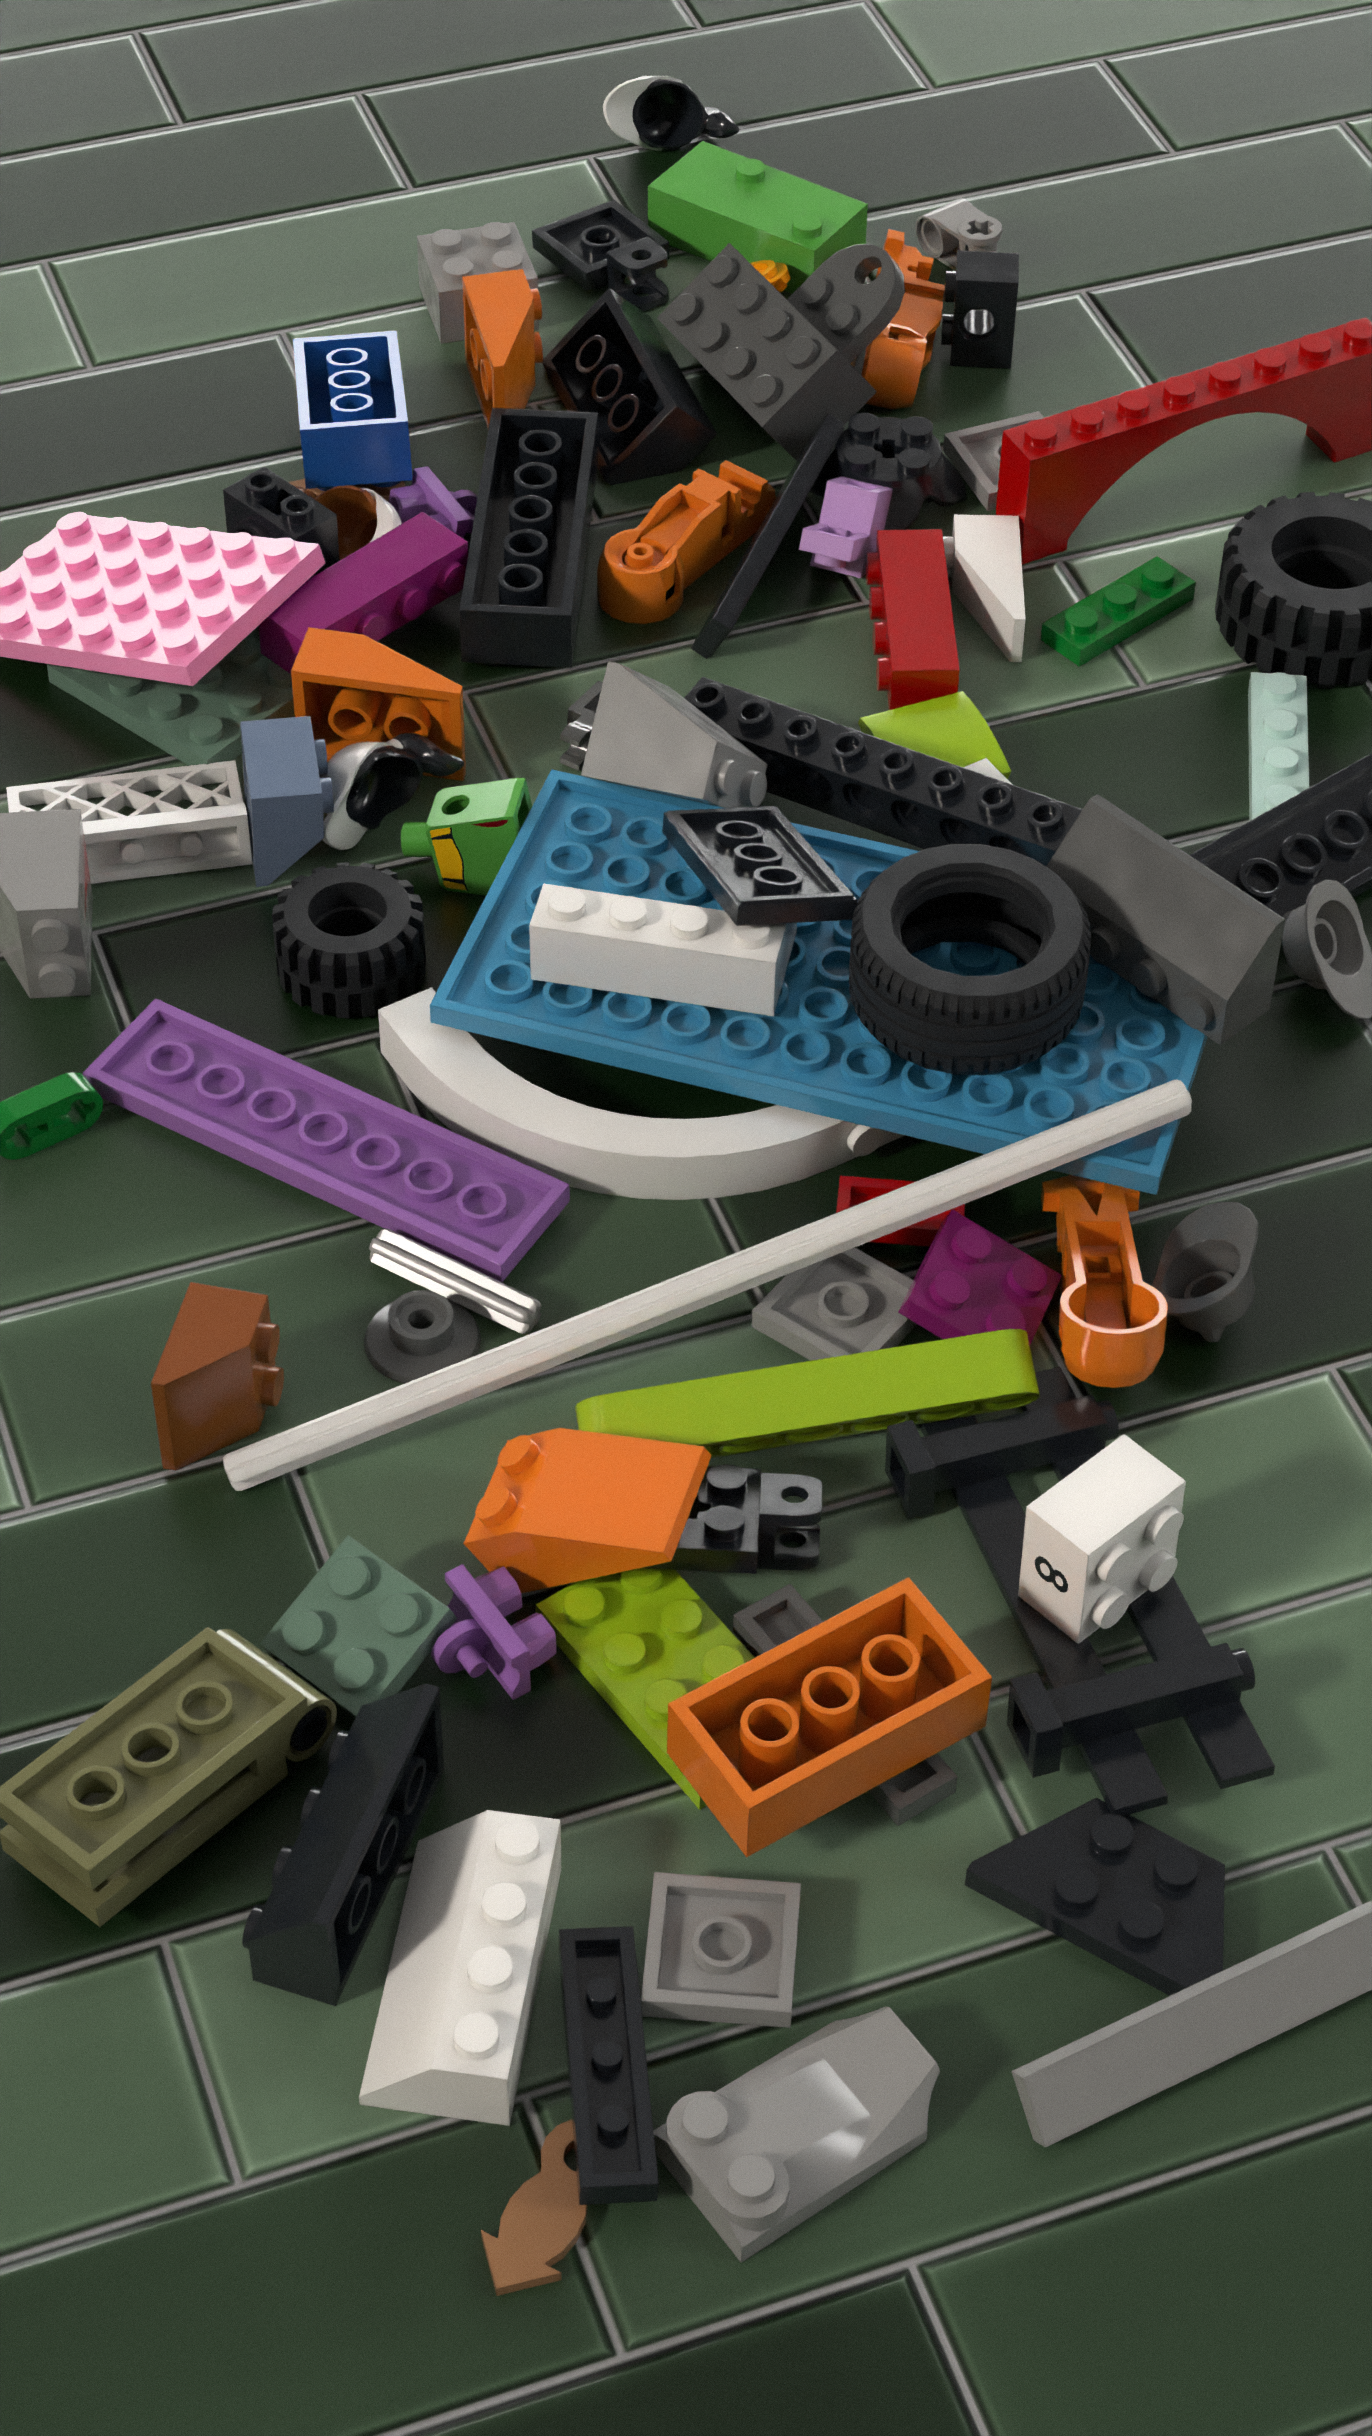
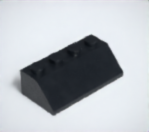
[542,288,717,485]
[242,1684,444,2006]

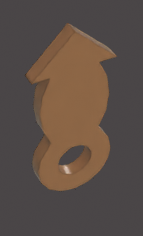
[481,2119,588,2296]

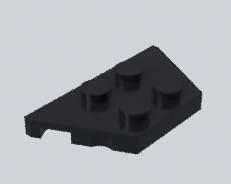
[965,1797,1225,1996]

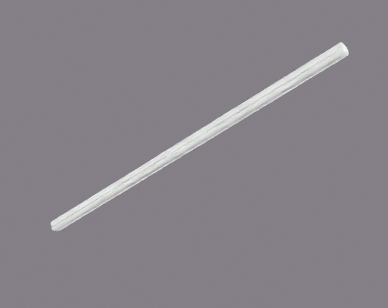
[223,1080,1192,1491]

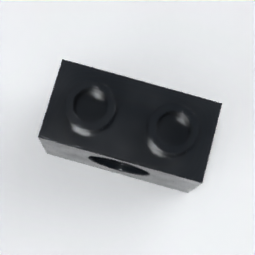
[941,250,1019,369]

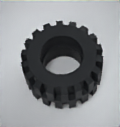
[272,862,426,1018]

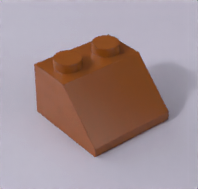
[151,1282,284,1471]

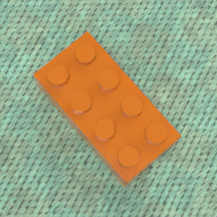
[667,1577,992,1858]

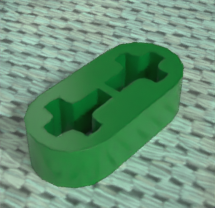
[0,1072,103,1160]

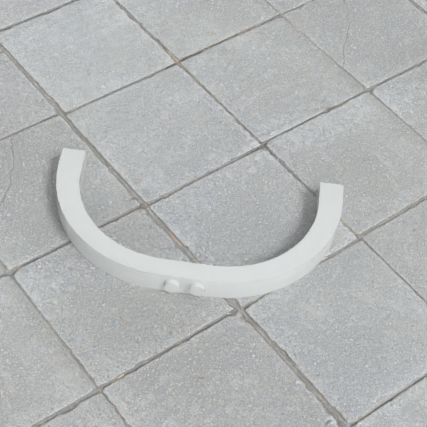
[378,758,1013,1200]

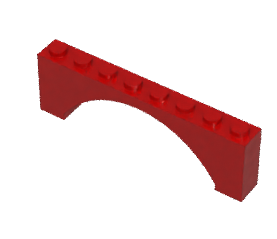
[996,317,1372,565]

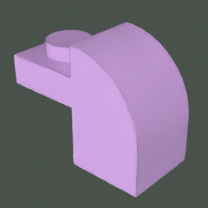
[799,476,893,578]

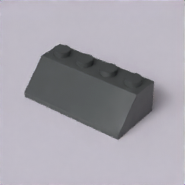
[1046,794,1285,1045]

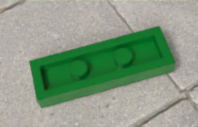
[1040,556,1196,667]

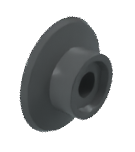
[364,1290,481,1384]

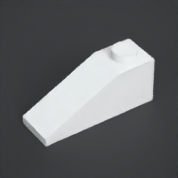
[943,514,1026,662]

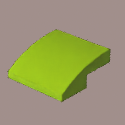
[858,691,1012,779]

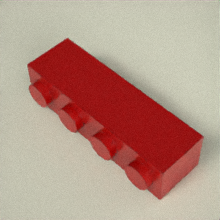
[866,529,960,710]

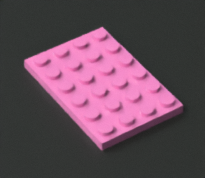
[0,512,325,686]

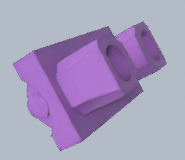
[389,466,478,539]
[431,1564,556,1700]

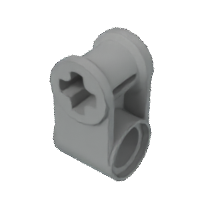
[915,198,1002,271]

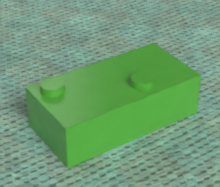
[648,141,868,294]

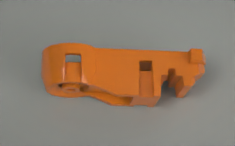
[861,229,945,409]
[597,460,776,624]
[1041,1175,1168,1388]

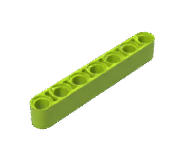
[575,1329,1040,1458]

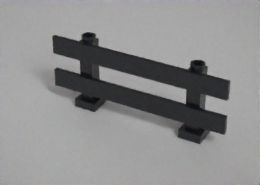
[885,1367,1275,1816]

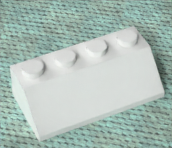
[529,883,797,1017]
[359,1810,561,2126]

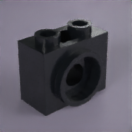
[223,466,340,580]

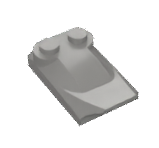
[654,2007,940,2263]

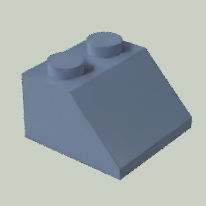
[240,716,334,887]

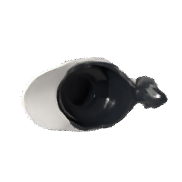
[603,76,739,150]
[320,733,464,850]

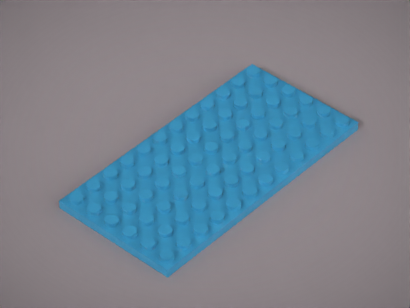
[430,769,1207,1195]

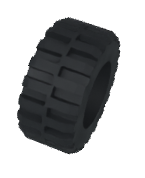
[1215,492,1372,689]

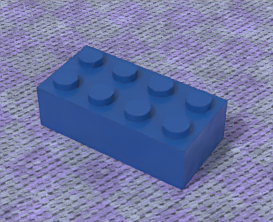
[293,331,413,491]

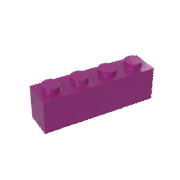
[259,512,468,674]

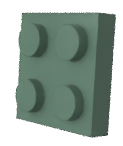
[260,1535,457,1718]

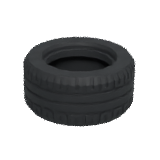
[849,844,1091,1075]

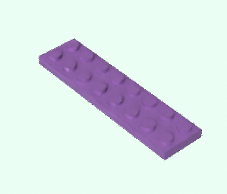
[83,998,570,1282]

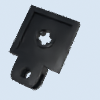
[532,200,669,312]
[643,1464,822,1574]

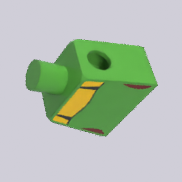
[401,778,532,896]

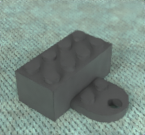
[657,243,905,461]

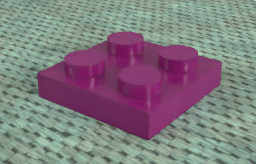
[898,1209,1062,1345]

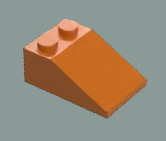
[462,269,543,430]
[291,627,466,781]
[463,1428,712,1593]

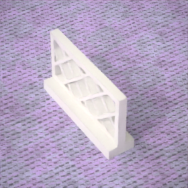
[6,760,253,884]

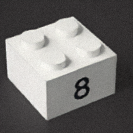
[1018,1434,1186,1644]

